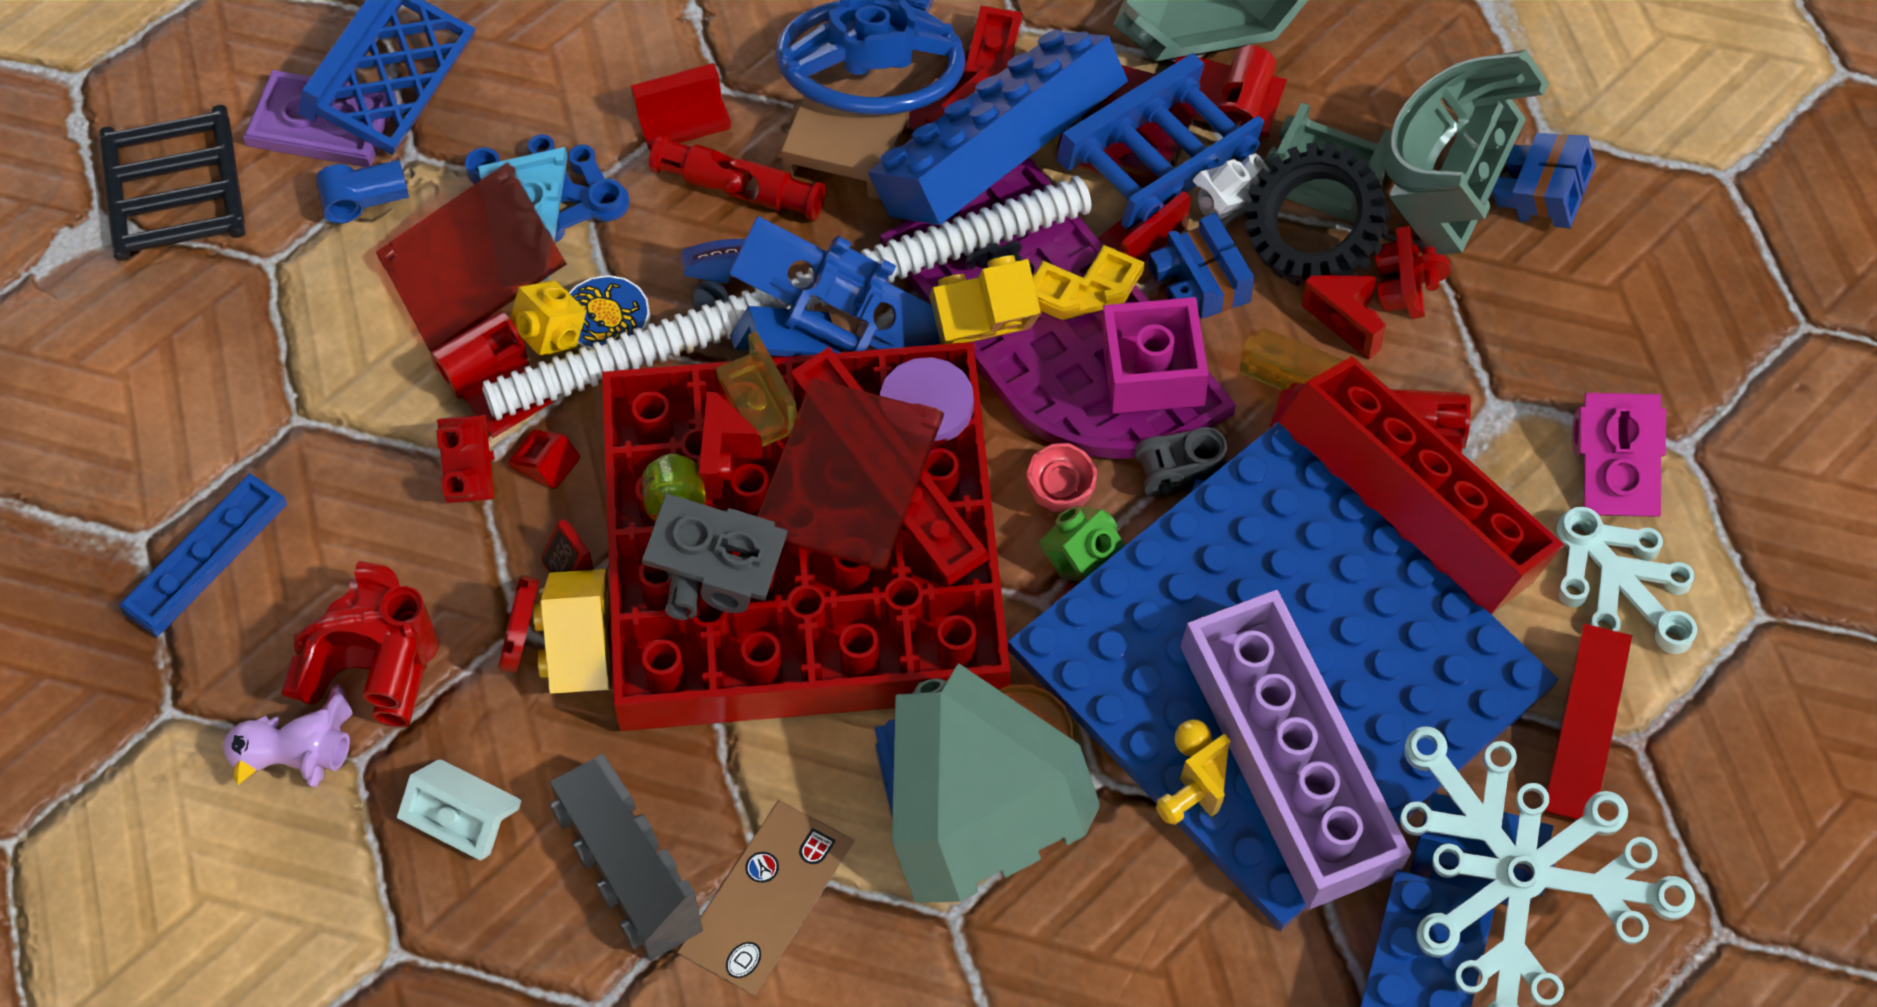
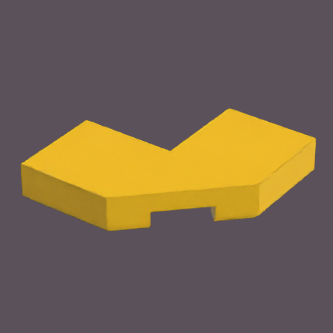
[1033,245,1144,320]

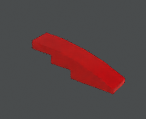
[1544,623,1633,820]

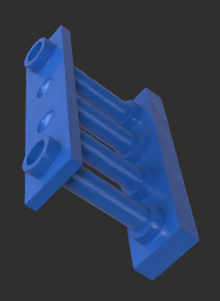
[1056,53,1264,230]

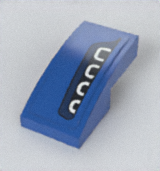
[680,239,745,284]

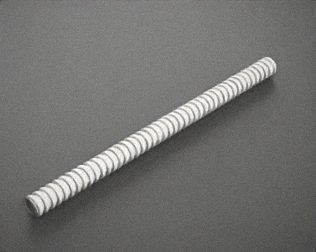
[482,175,1092,421]

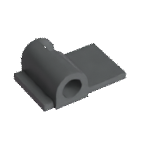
[642,493,788,613]

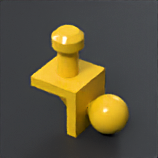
[1156,719,1231,825]

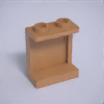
[777,88,910,200]

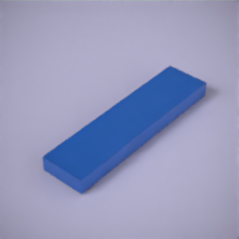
[118,473,287,638]

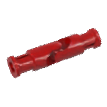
[648,134,826,222]

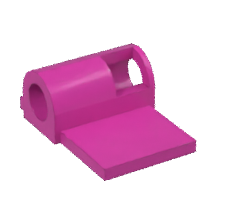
[1572,393,1666,517]

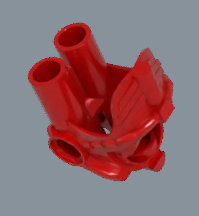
[281,561,439,728]

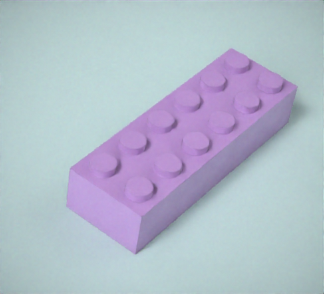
[1180,589,1411,910]

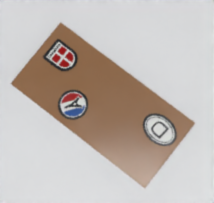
[677,800,855,996]

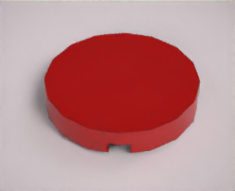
[498,576,539,674]

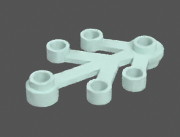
[1556,507,1697,654]

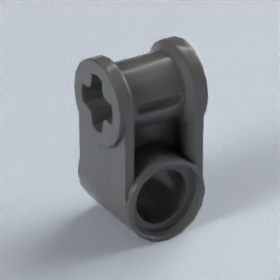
[1134,427,1227,498]

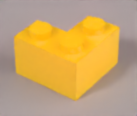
[929,255,1041,344]
[533,569,612,694]

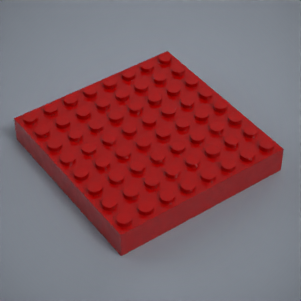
[602,342,1011,731]

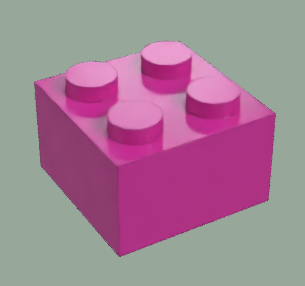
[1101,297,1209,414]

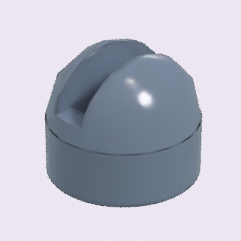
[692,281,728,312]

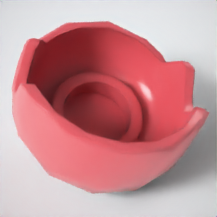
[1026,443,1097,513]

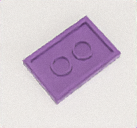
[244,70,397,167]

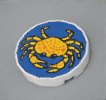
[569,275,651,351]

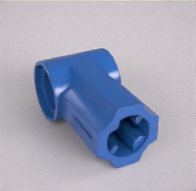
[316,159,409,224]

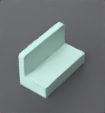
[397,760,521,861]

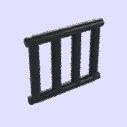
[99,105,245,261]

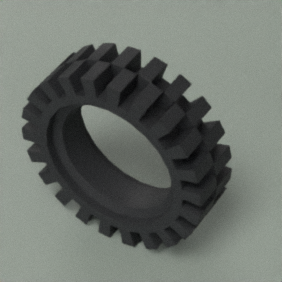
[1244,143,1390,286]

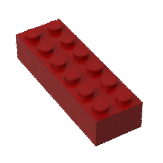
[1278,356,1564,614]

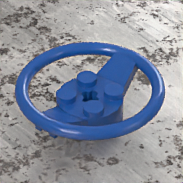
[775,0,965,115]

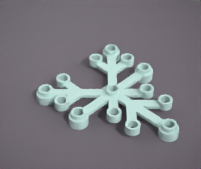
[1400,726,1695,1007]

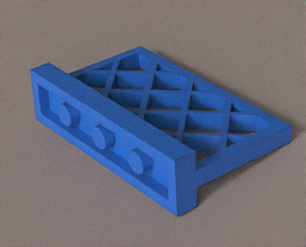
[298,0,476,155]

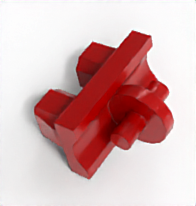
[1375,226,1451,319]
[436,415,495,503]

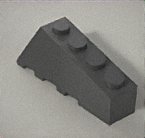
[549,754,703,961]

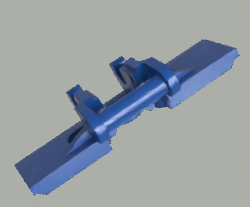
[728,216,940,352]

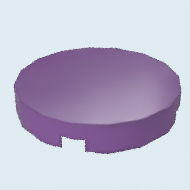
[880,357,974,446]

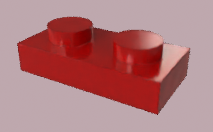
[964,5,1023,82]

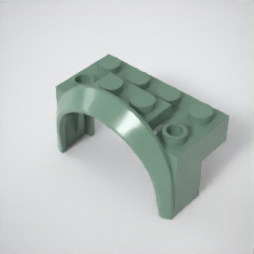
[1384,50,1549,255]

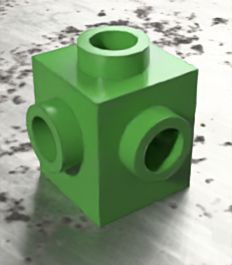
[1037,506,1126,582]

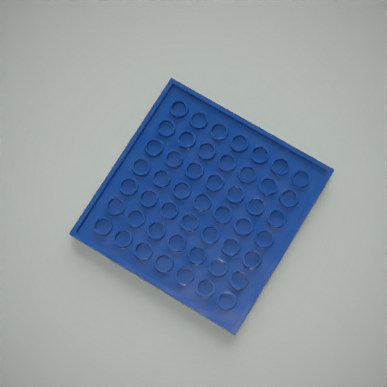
[1008,422,1559,932]

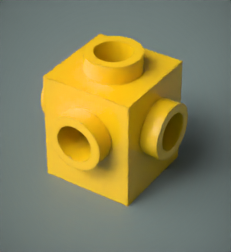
[510,280,586,355]

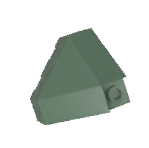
[1113,0,1308,61]
[892,663,1100,903]

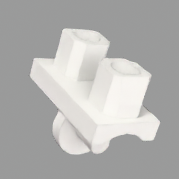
[1193,153,1271,219]

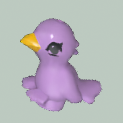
[223,684,353,788]

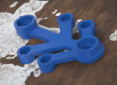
[465,134,630,243]

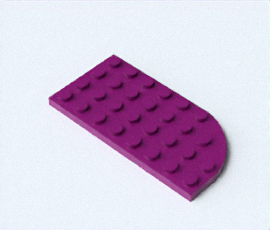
[880,157,1236,459]

